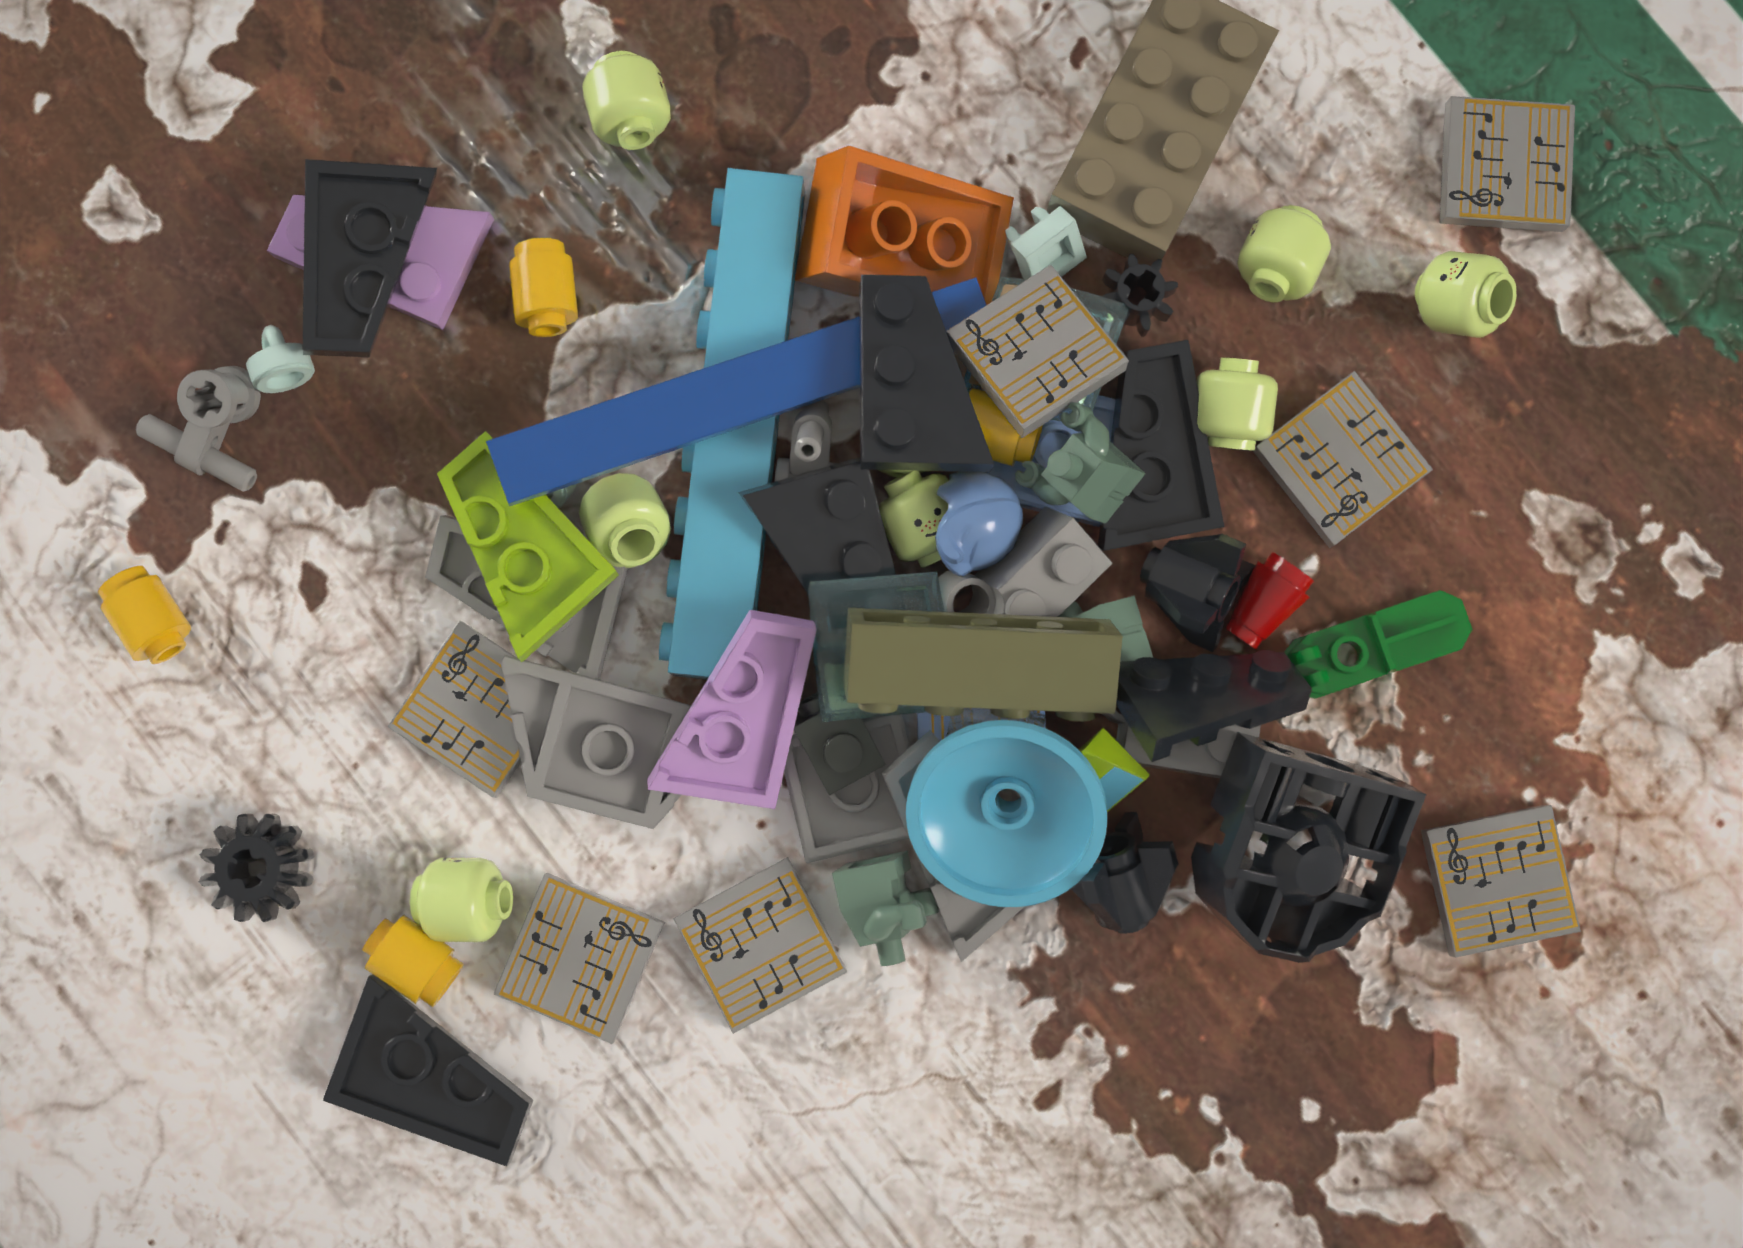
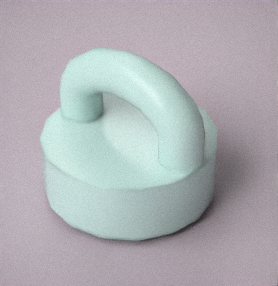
[246,325,315,393]

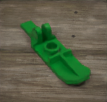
[1283,590,1473,699]

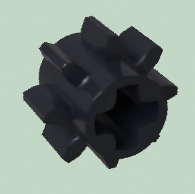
[1097,254,1178,337]

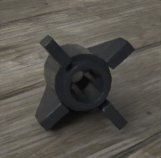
[1140,534,1255,652]
[1071,812,1179,934]

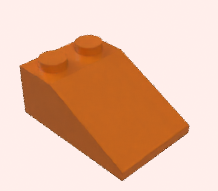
[794,145,1014,305]

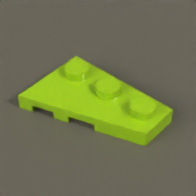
[437,431,619,662]

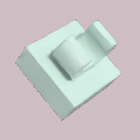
[1005,206,1087,281]

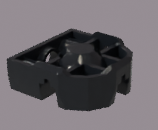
[1191,732,1427,963]

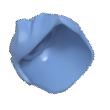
[935,471,1023,576]

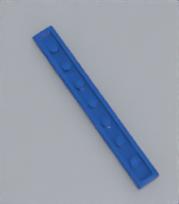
[486,277,986,507]

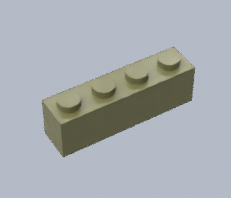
[843,608,1123,721]

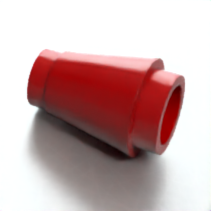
[1225,552,1314,649]

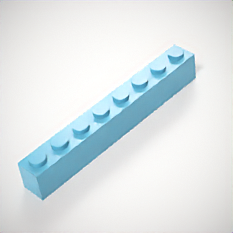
[659,168,805,680]

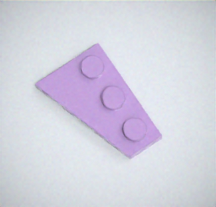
[267,195,494,330]
[647,610,817,809]

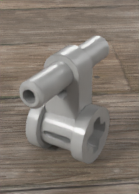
[136,366,261,492]
[775,400,837,481]

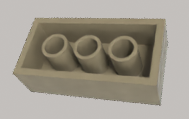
[1047,0,1280,266]

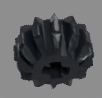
[198,813,315,922]

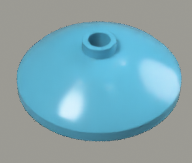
[906,720,1107,907]

